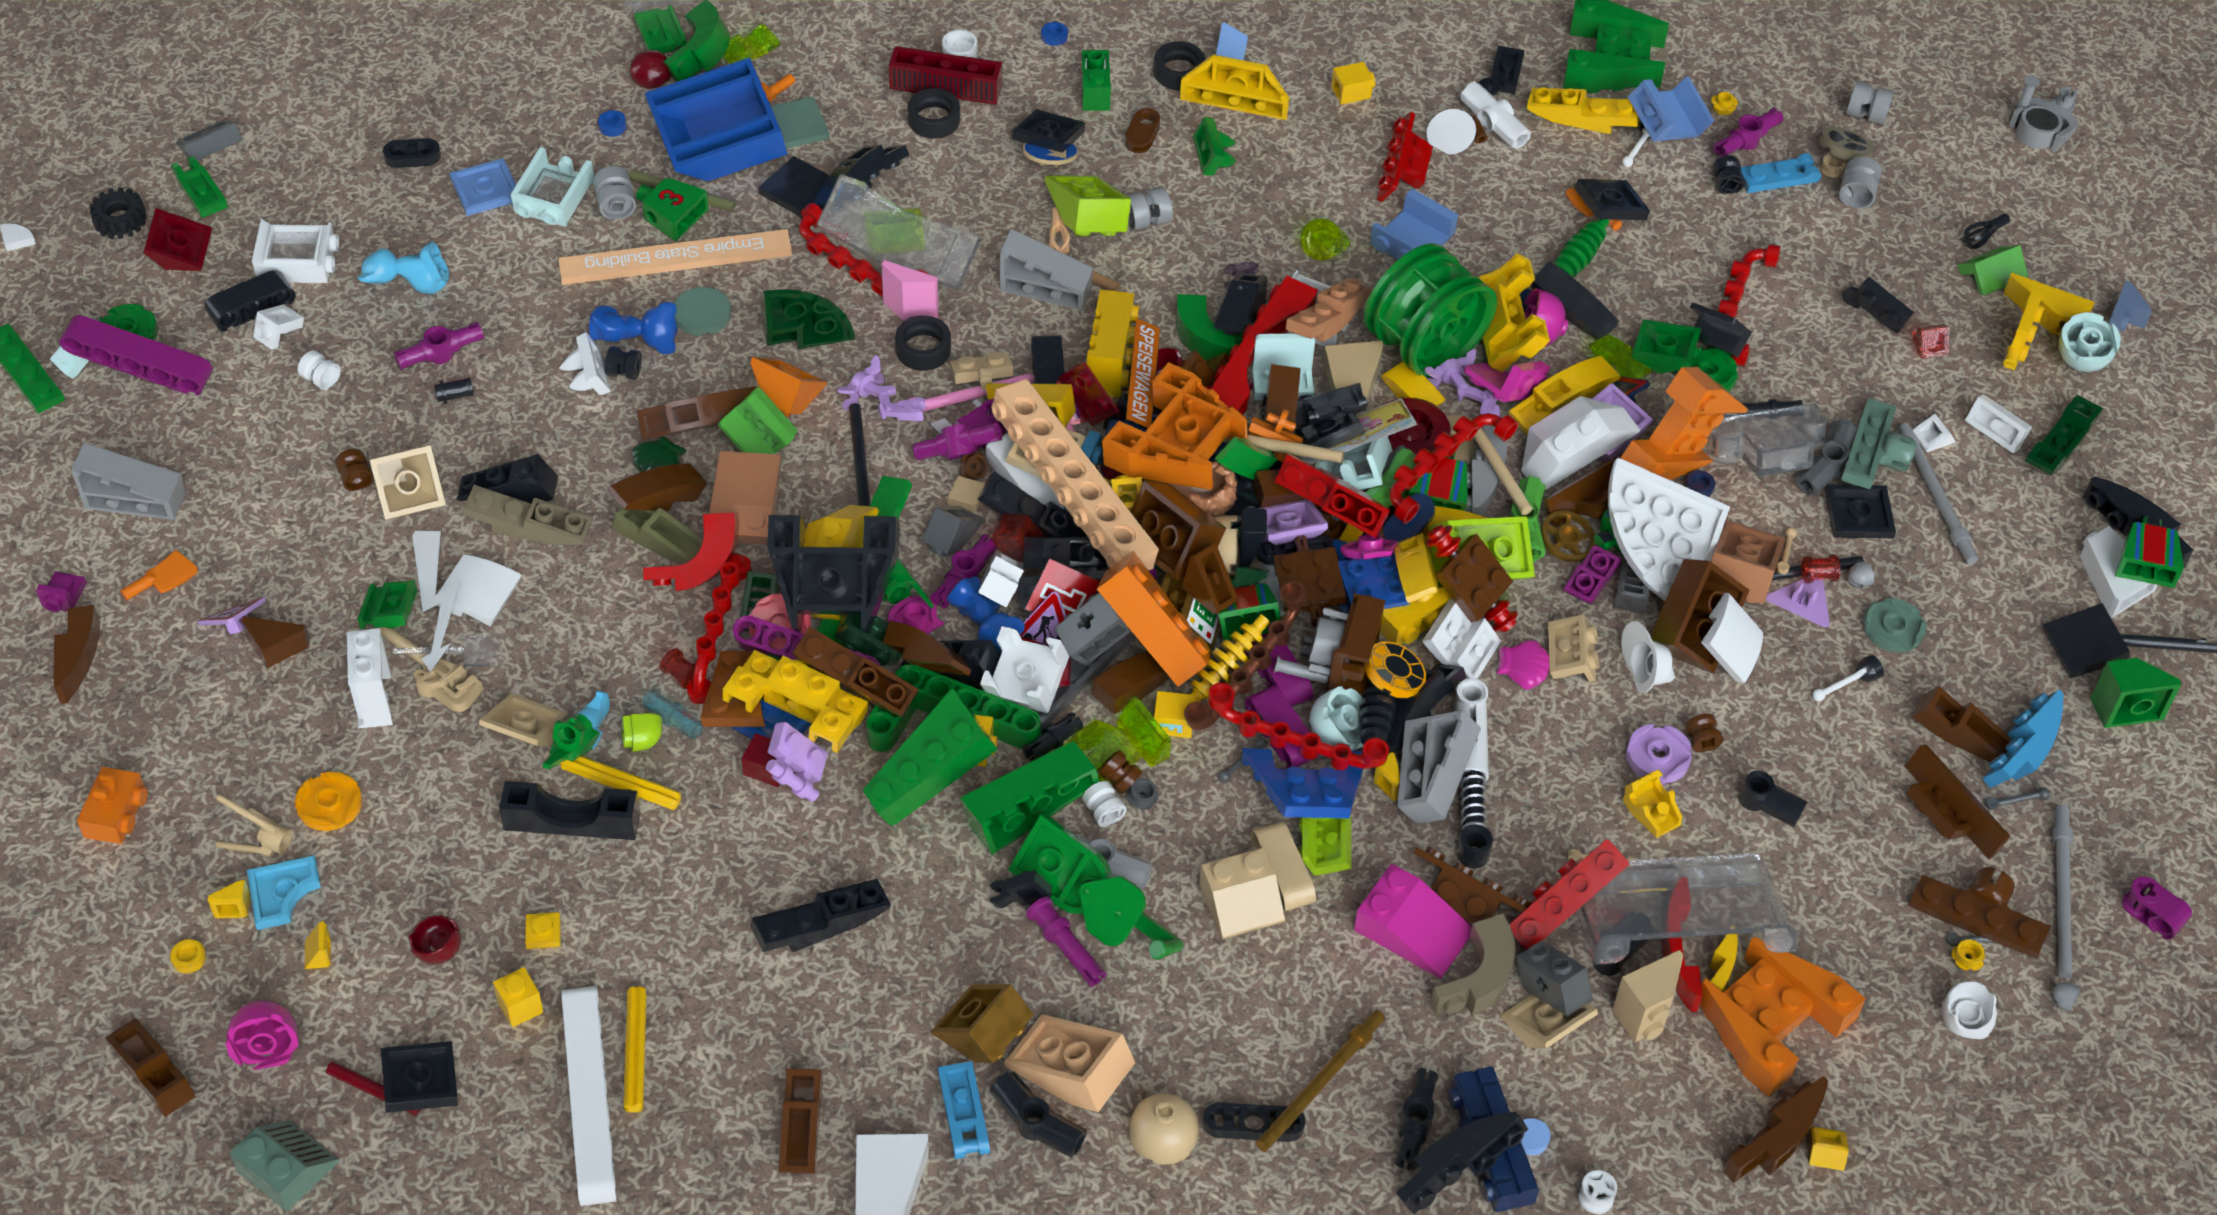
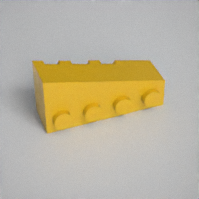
[1087,290,1139,398]

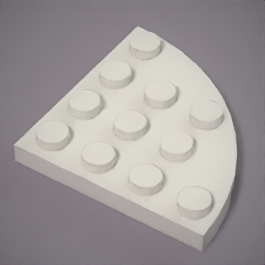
[1608,458,1730,601]

